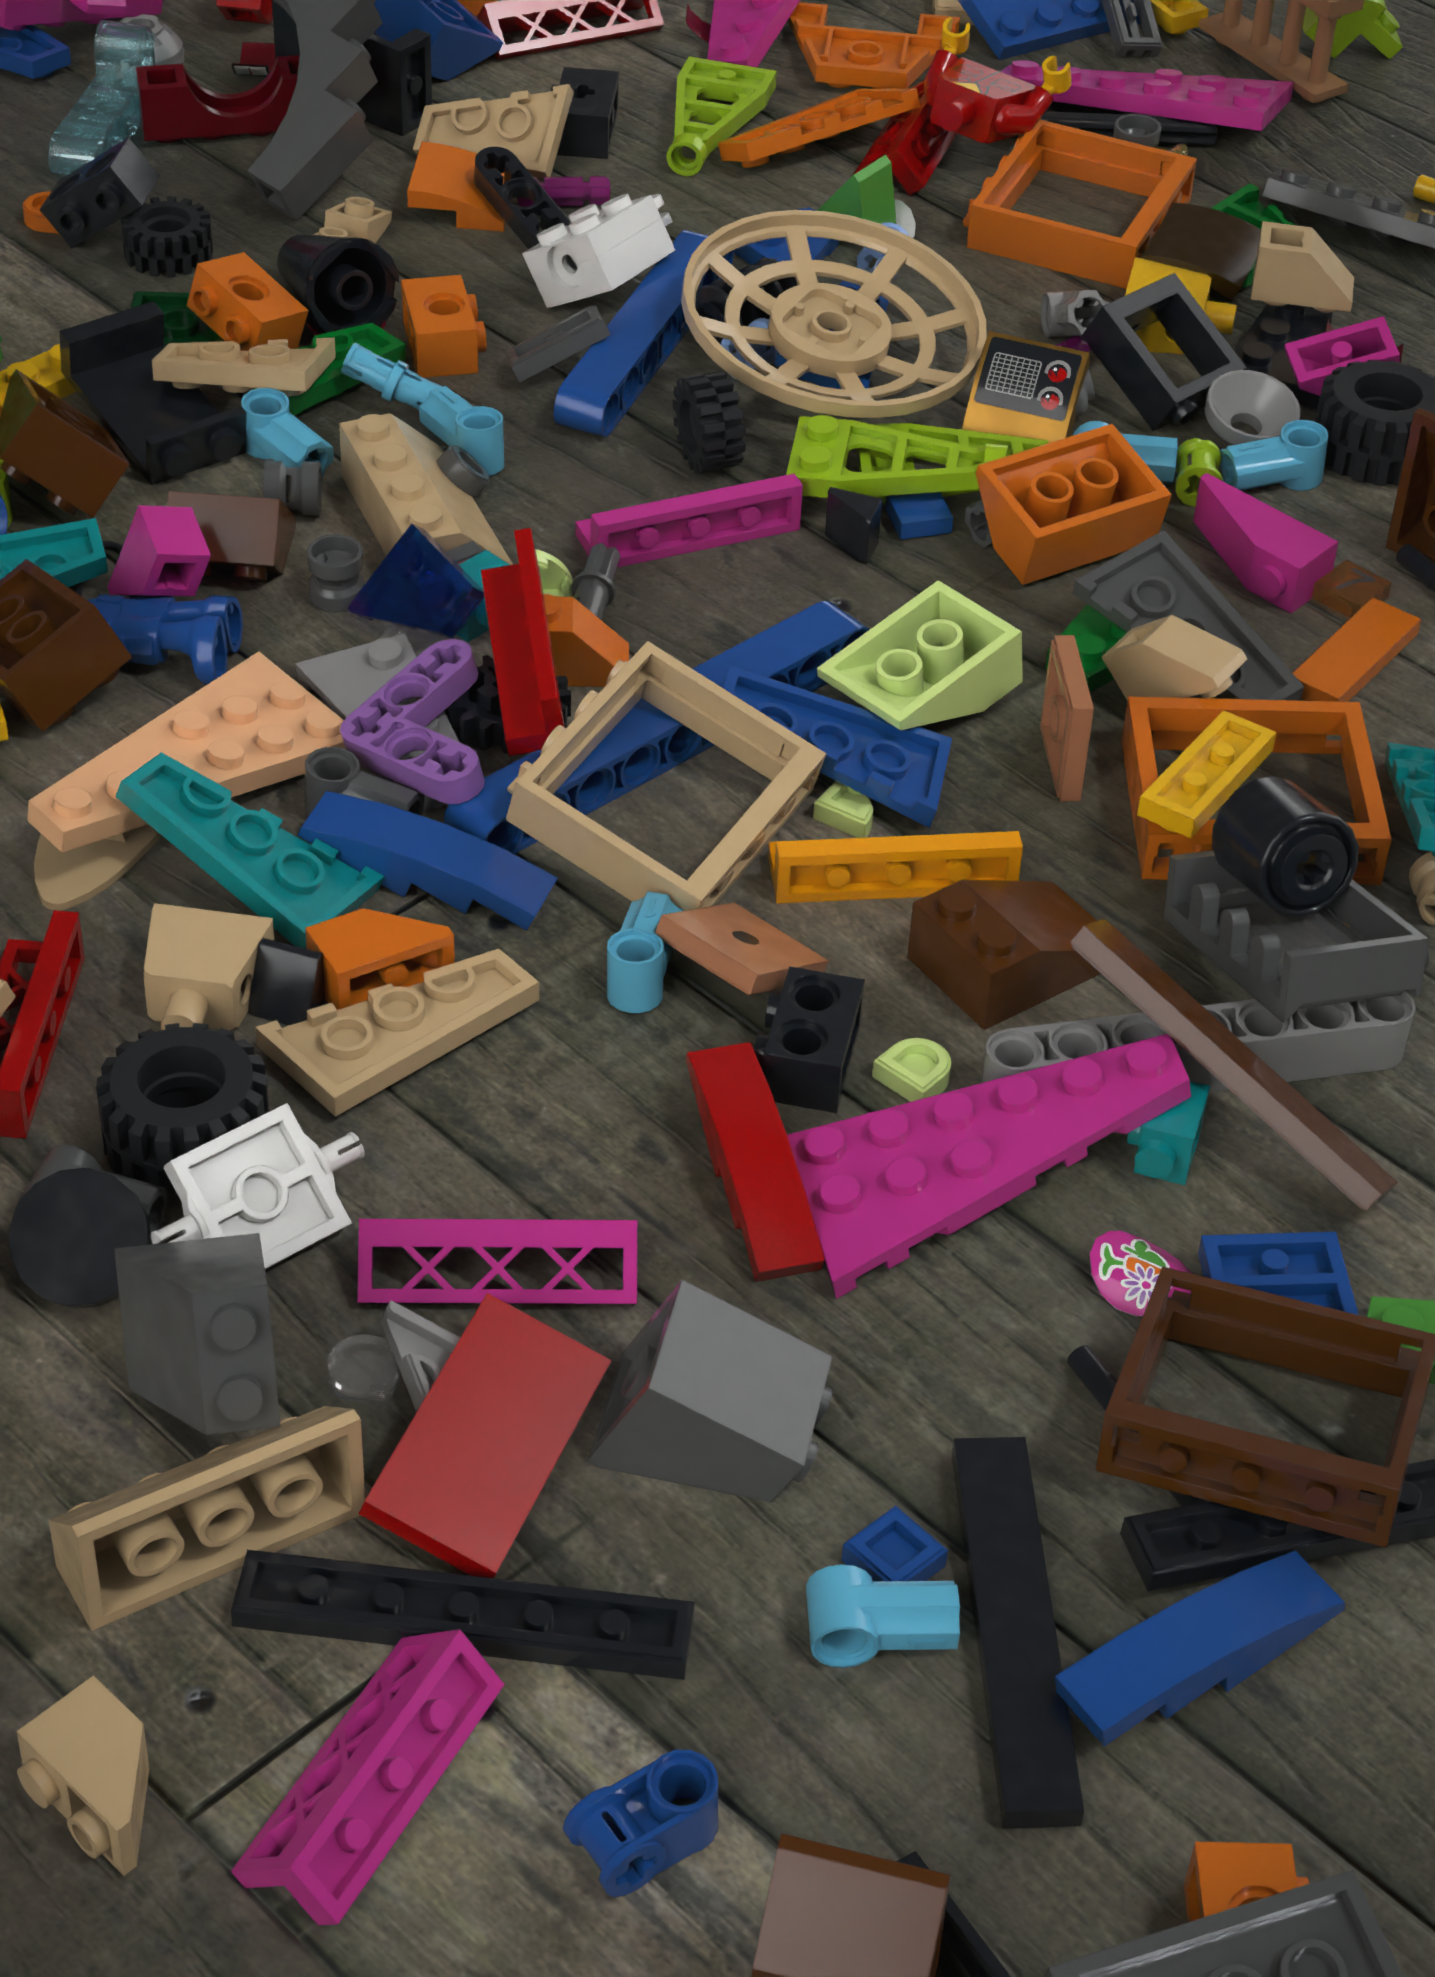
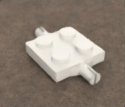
[150,1103,365,1270]

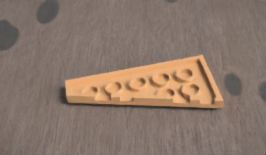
[27,651,346,853]

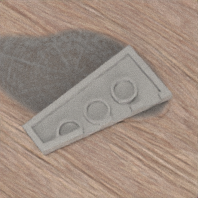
[295,633,459,812]

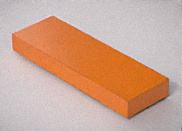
[1293,597,1421,702]

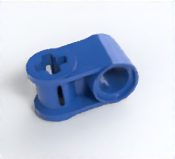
[563,1750,718,1897]

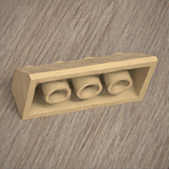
[339,413,513,598]
[49,1406,365,1631]

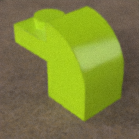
[1303,0,1403,59]

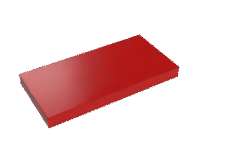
[358,1293,612,1578]

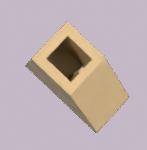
[1251,221,1354,313]
[1102,615,1247,700]
[16,1675,150,1876]

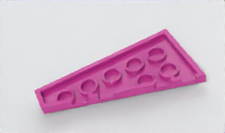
[707,0,800,67]
[1001,60,1294,131]
[787,1034,1191,1299]

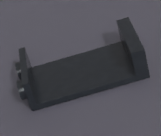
[272,0,432,137]
[59,301,246,485]

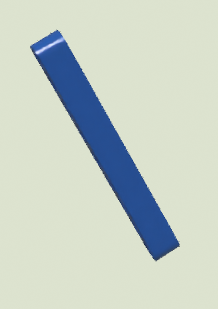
[443,600,870,854]

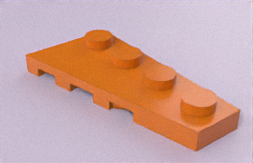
[718,88,921,168]

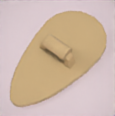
[34,825,162,911]

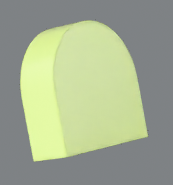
[872,1038,951,1102]

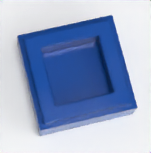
[885,492,953,540]
[841,1506,948,1581]

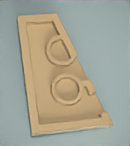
[413,84,574,179]
[152,338,336,397]

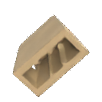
[144,903,274,1031]

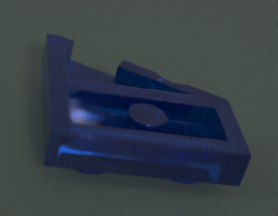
[347,523,485,638]

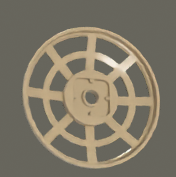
[681,210,987,418]

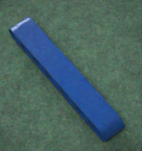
[553,230,734,437]

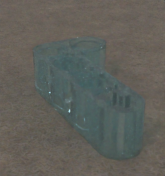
[48,20,156,175]

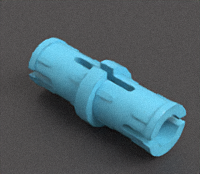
[341,342,443,410]

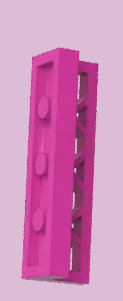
[575,474,803,567]
[357,1218,638,1304]
[231,1629,505,1925]

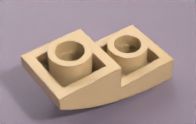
[313,197,392,243]

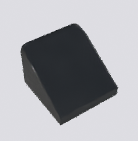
[825,487,882,563]
[249,938,325,1026]

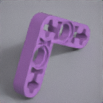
[340,639,485,804]

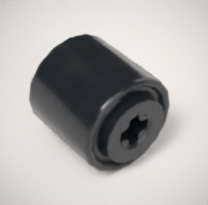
[1212,776,1359,917]

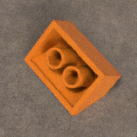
[976,424,1172,585]

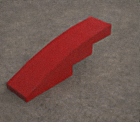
[685,1042,825,1282]

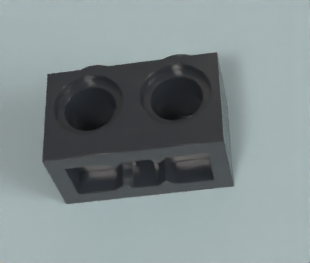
[39,137,160,248]
[754,966,865,1113]

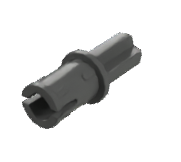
[572,543,620,620]

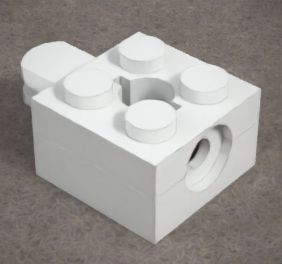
[522,193,675,309]

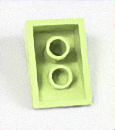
[817,580,1023,730]

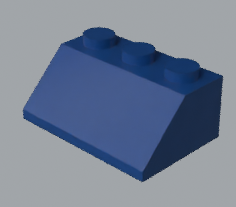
[374,0,504,81]

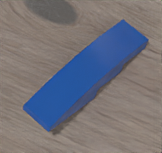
[297,791,558,931]
[1055,1550,1345,1747]

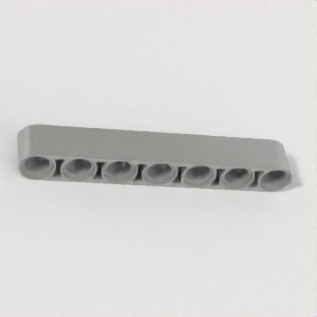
[981,991,1416,1092]

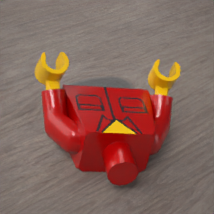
[924,17,1072,144]

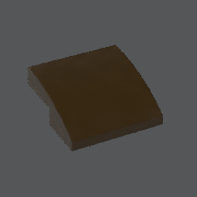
[1141,202,1261,301]

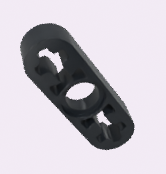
[474,147,570,249]

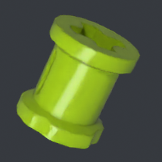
[1175,438,1223,507]

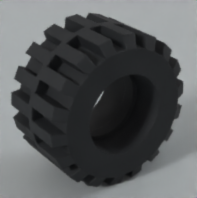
[1315,360,1435,486]
[96,1023,270,1199]

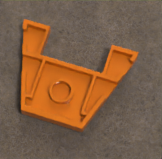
[787,2,960,89]

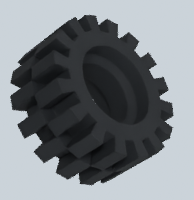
[121,196,213,277]
[673,371,746,474]

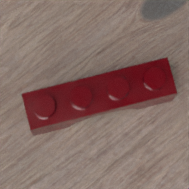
[135,55,300,143]

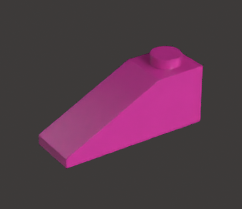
[1193,473,1338,613]

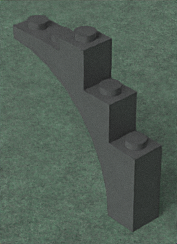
[247,0,383,221]

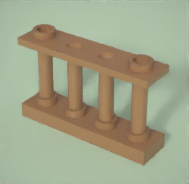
[1199,0,1364,103]

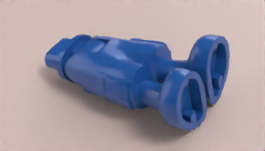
[87,594,243,685]

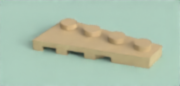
[255,948,539,1117]

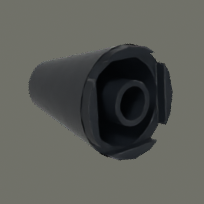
[277,235,399,333]

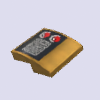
[962,331,1090,443]

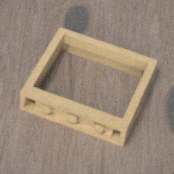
[506,641,826,911]

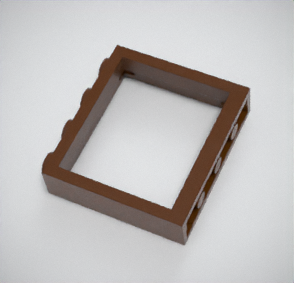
[1096,1266,1435,1548]

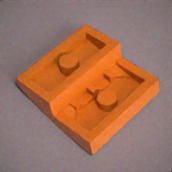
[407,141,512,232]

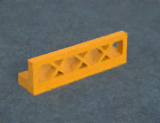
[768,831,1023,904]

